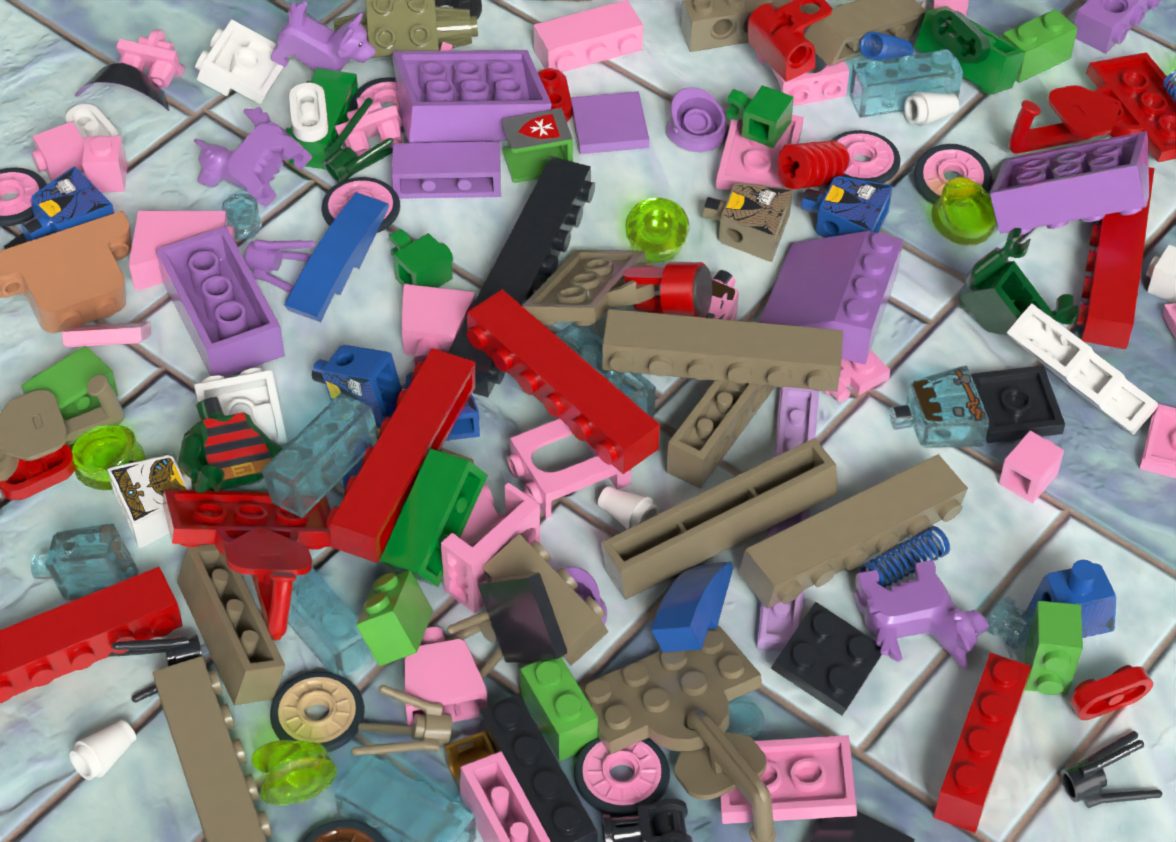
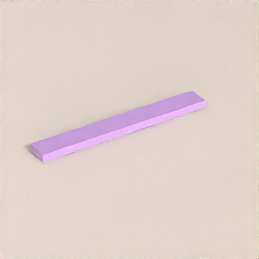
[757,387,819,651]

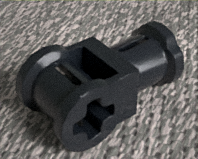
[602,799,693,842]

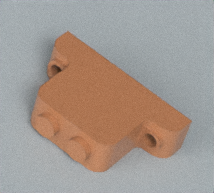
[0,211,131,333]

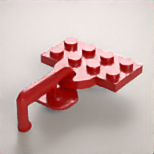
[1008,52,1176,162]
[163,490,332,641]

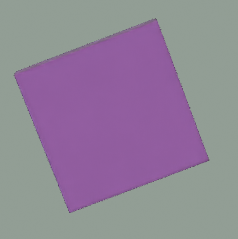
[571,91,649,154]

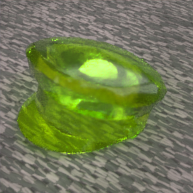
[931,177,996,245]
[625,197,689,263]
[72,424,146,490]
[251,740,337,805]

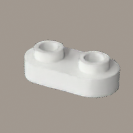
[289,83,328,142]
[65,104,118,140]

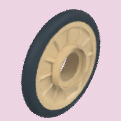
[270,672,365,754]

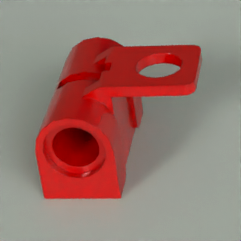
[748,0,832,82]

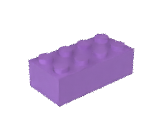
[155,226,285,377]

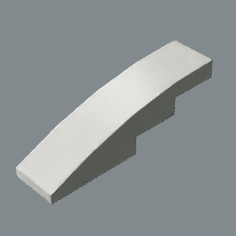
[1007,303,1158,435]

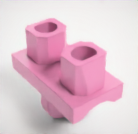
[116,29,185,88]
[335,96,403,156]

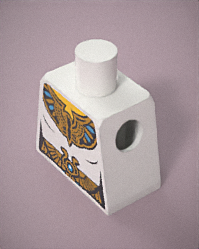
[107,455,193,548]

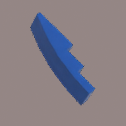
[284,192,390,322]

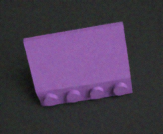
[392,50,551,143]
[990,131,1149,235]
[759,231,904,365]

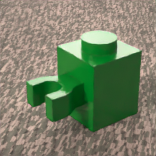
[726,85,794,148]
[389,229,453,288]

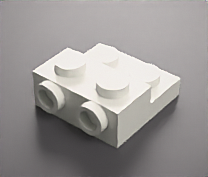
[195,19,291,105]
[194,368,288,448]

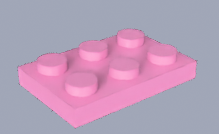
[716,115,804,191]
[721,735,857,824]

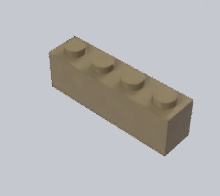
[805,0,927,66]
[177,544,285,706]

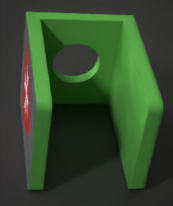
[502,108,573,183]

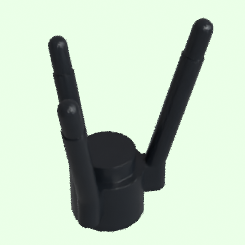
[108,635,202,703]
[1061,731,1163,808]

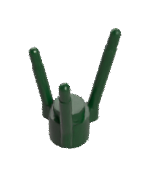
[323,98,393,183]

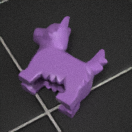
[271,1,376,71]
[194,107,312,207]
[854,560,989,670]

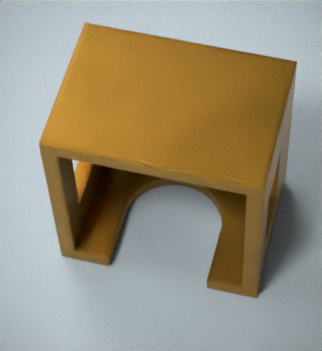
[444,731,496,792]

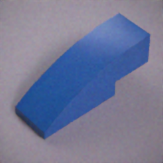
[651,562,734,652]

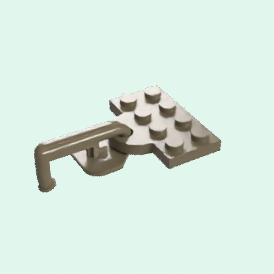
[0,374,124,520]
[579,626,776,842]

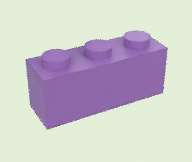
[392,141,501,199]

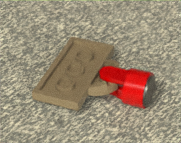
[522,250,712,326]

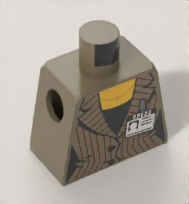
[703,183,793,262]

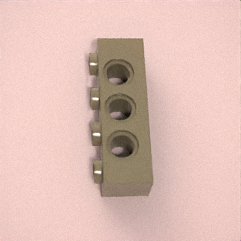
[681,0,820,52]
[667,380,775,489]

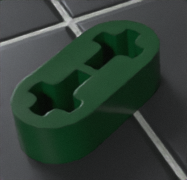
[932,10,991,63]

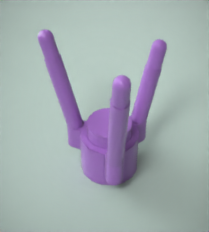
[245,239,315,293]

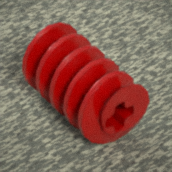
[777,140,850,190]

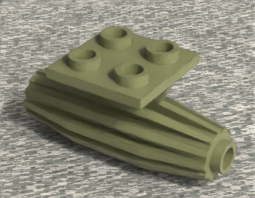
[334,0,478,58]

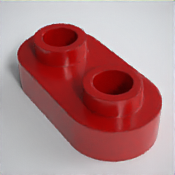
[538,68,572,122]
[0,444,76,500]
[1070,665,1154,720]

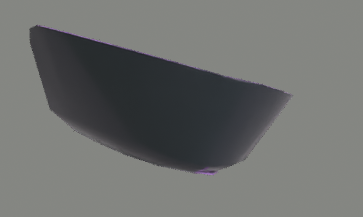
[75,63,170,111]

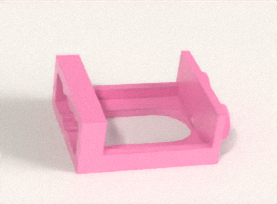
[756,27,849,106]
[507,419,631,519]
[441,483,540,614]

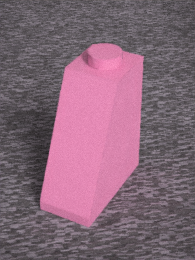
[129,211,235,290]

